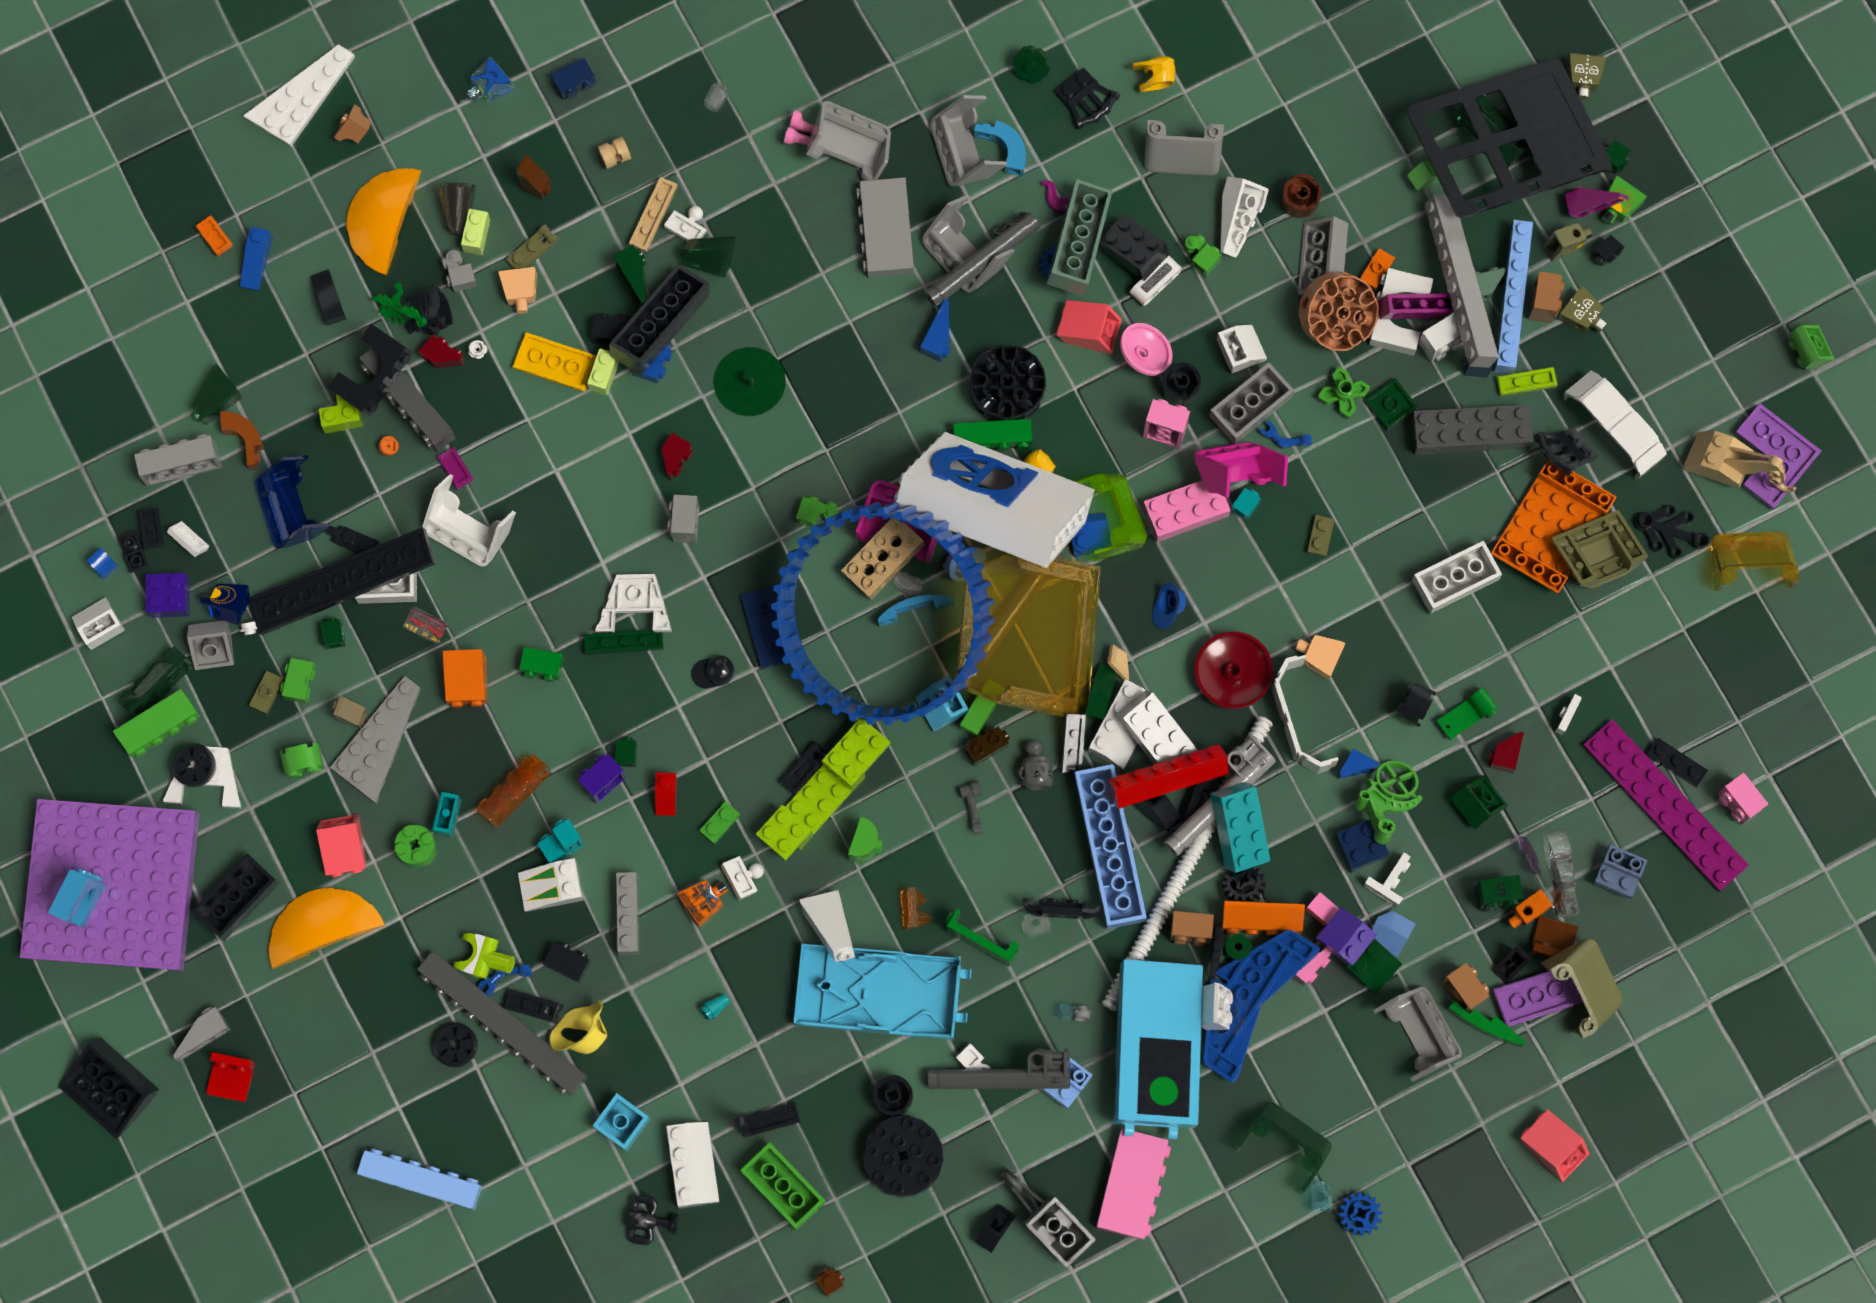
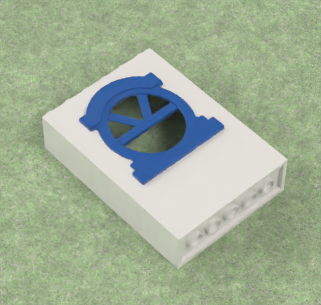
[894,432,1095,568]

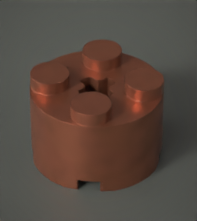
[1282,174,1322,218]

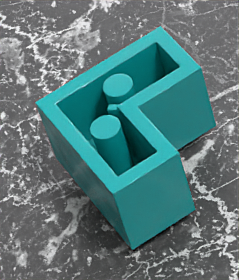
[537,819,585,863]

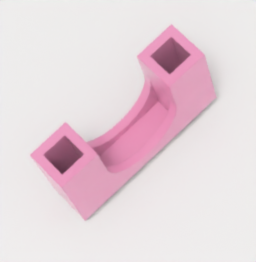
[1294,893,1339,986]

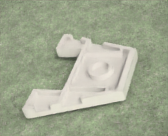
[596,574,672,633]
[163,746,241,809]

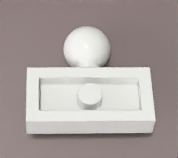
[664,206,707,247]
[721,856,764,900]

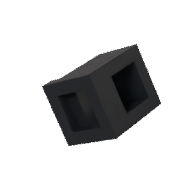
[1592,235,1625,266]

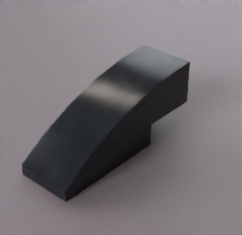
[311,269,347,326]

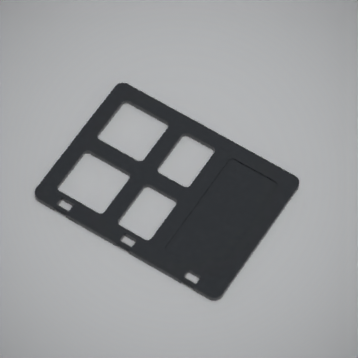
[1407,59,1611,218]

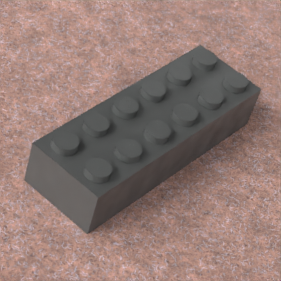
[359,348,456,453]
[1411,404,1533,455]

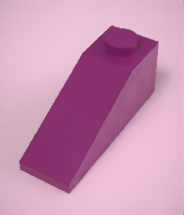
[1565,187,1629,219]

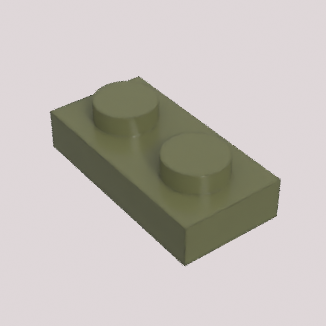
[1307,515,1335,558]

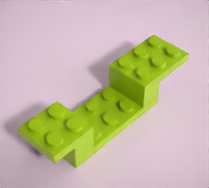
[756,718,891,861]

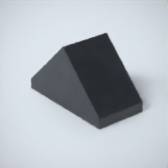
[1493,945,1532,984]

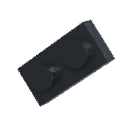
[138,507,164,550]

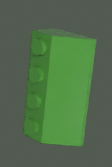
[113,689,200,758]

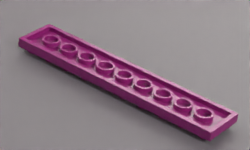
[1583,719,1749,892]

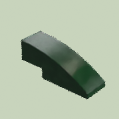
[1085,663,1117,722]

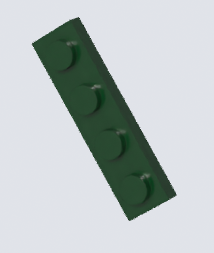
[584,630,664,655]

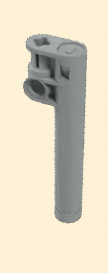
[1164,734,1276,856]

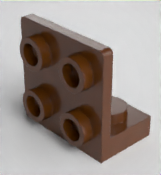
[1529,916,1578,959]

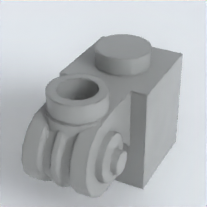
[442,250,477,292]

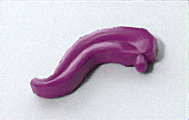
[1041,180,1069,213]

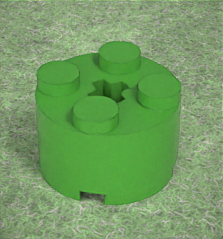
[279,742,324,779]
[395,825,437,869]

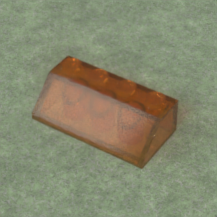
[477,754,552,830]

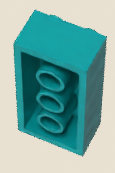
[1210,782,1271,873]

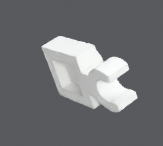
[956,1043,991,1069]

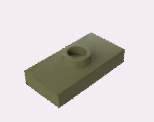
[249,671,285,715]

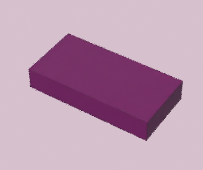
[437,447,474,490]

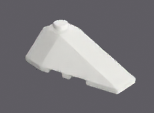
[1221,177,1269,258]

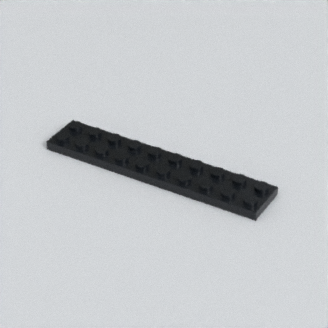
[249,527,436,635]

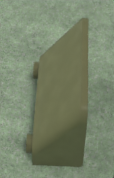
[1541,938,1623,1039]

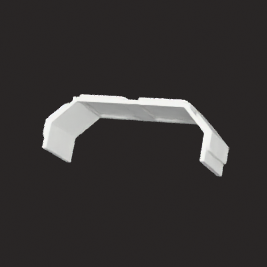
[1563,371,1667,479]
[1272,655,1338,774]

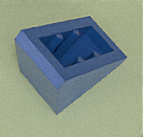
[1338,749,1379,780]

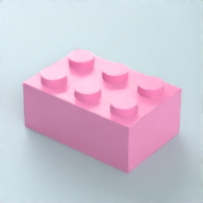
[1143,399,1190,449]

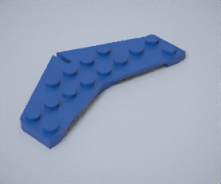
[1203,930,1321,1084]

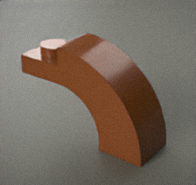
[220,411,264,470]

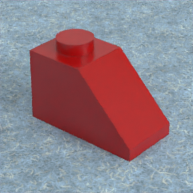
[655,772,677,816]

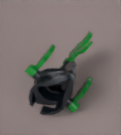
[371,283,453,336]

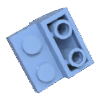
[1041,1051,1093,1109]

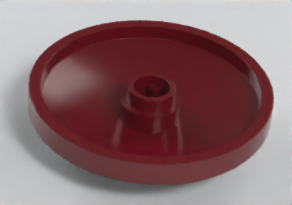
[1194,631,1273,710]

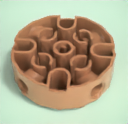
[1299,271,1379,351]

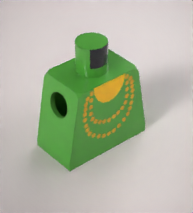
[1602,176,1647,225]

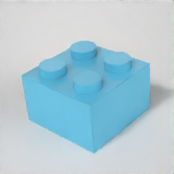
[593,1093,651,1152]

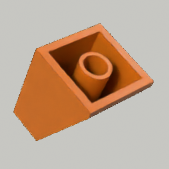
[443,649,487,708]

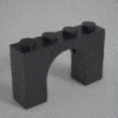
[328,324,413,416]

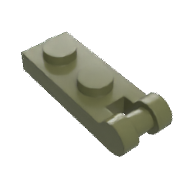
[506,225,559,269]

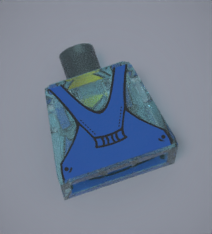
[466,56,514,103]

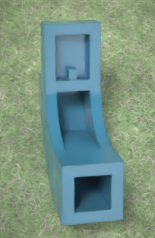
[974,120,1026,177]

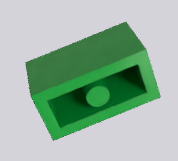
[519,647,564,682]

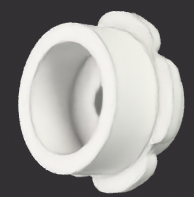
[468,340,487,359]
[240,621,257,635]

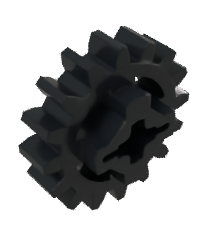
[1222,867,1266,902]

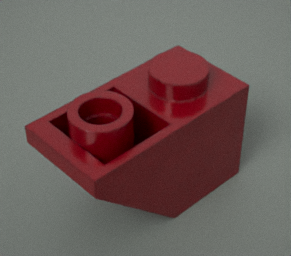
[418,335,465,369]
[662,432,693,481]

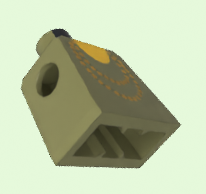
[1543,223,1592,262]

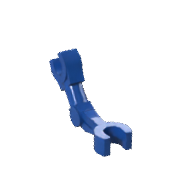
[1259,421,1312,449]
[477,965,532,996]

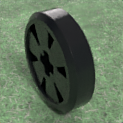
[171,743,216,788]
[433,1023,478,1068]

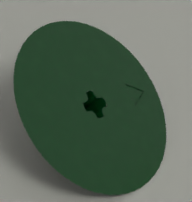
[714,347,786,416]

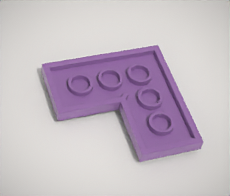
[1735,403,1821,510]

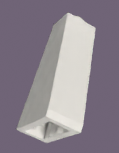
[800,890,855,962]

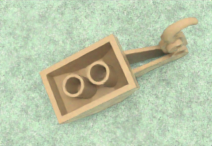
[1684,431,1796,492]

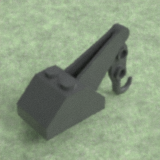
[1000,1168,1096,1268]

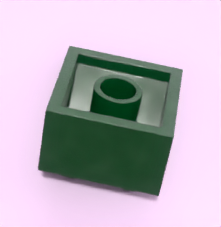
[1451,775,1508,830]
[1346,938,1402,994]

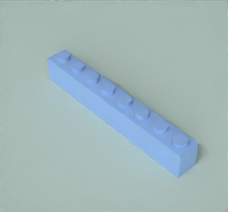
[1494,220,1533,374]

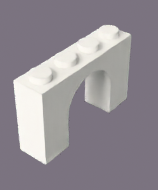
[1368,268,1433,356]

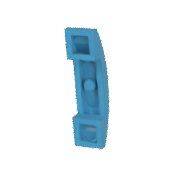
[878,594,954,627]

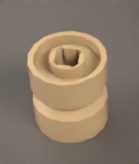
[597,136,631,169]

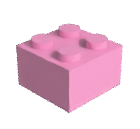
[1718,773,1768,825]

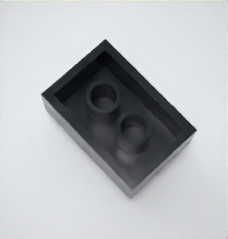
[1099,214,1170,281]

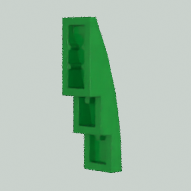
[1447,1001,1526,1047]

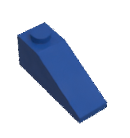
[240,227,273,291]
[920,298,951,362]

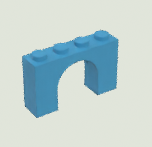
[48,868,107,928]

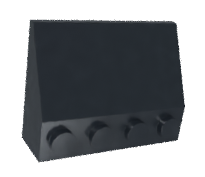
[59,1038,159,1139]

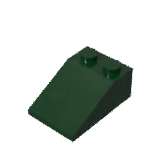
[613,244,647,308]

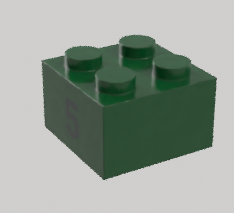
[1475,875,1524,912]

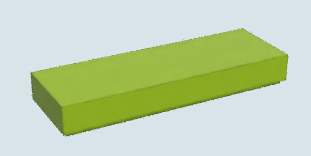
[1496,367,1557,397]

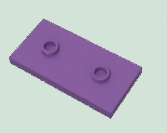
[1492,971,1582,1027]

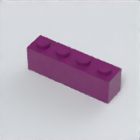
[1378,294,1454,319]

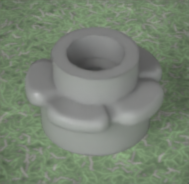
[1072,1006,1092,1022]

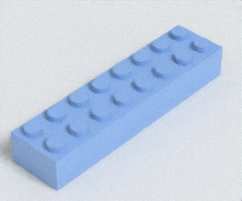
[1074,764,1147,929]

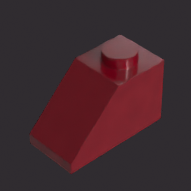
[1488,731,1524,774]

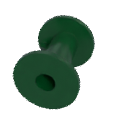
[1223,934,1252,962]

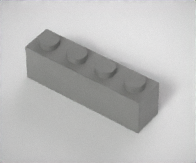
[616,872,639,955]

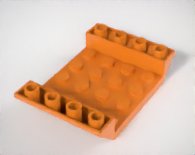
[1491,459,1617,594]

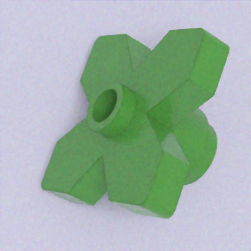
[1318,367,1370,419]

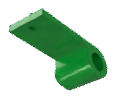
[1436,687,1498,740]

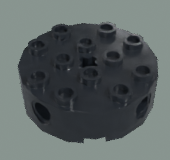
[969,345,1046,421]
[863,1115,943,1198]

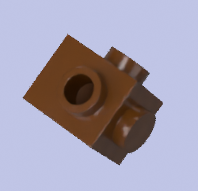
[816,1268,845,1298]

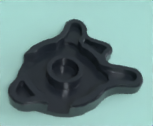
[1209,923,1223,980]

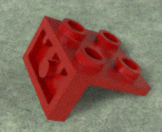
[206,1052,255,1102]

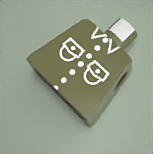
[1567,53,1606,100]
[1558,286,1607,333]

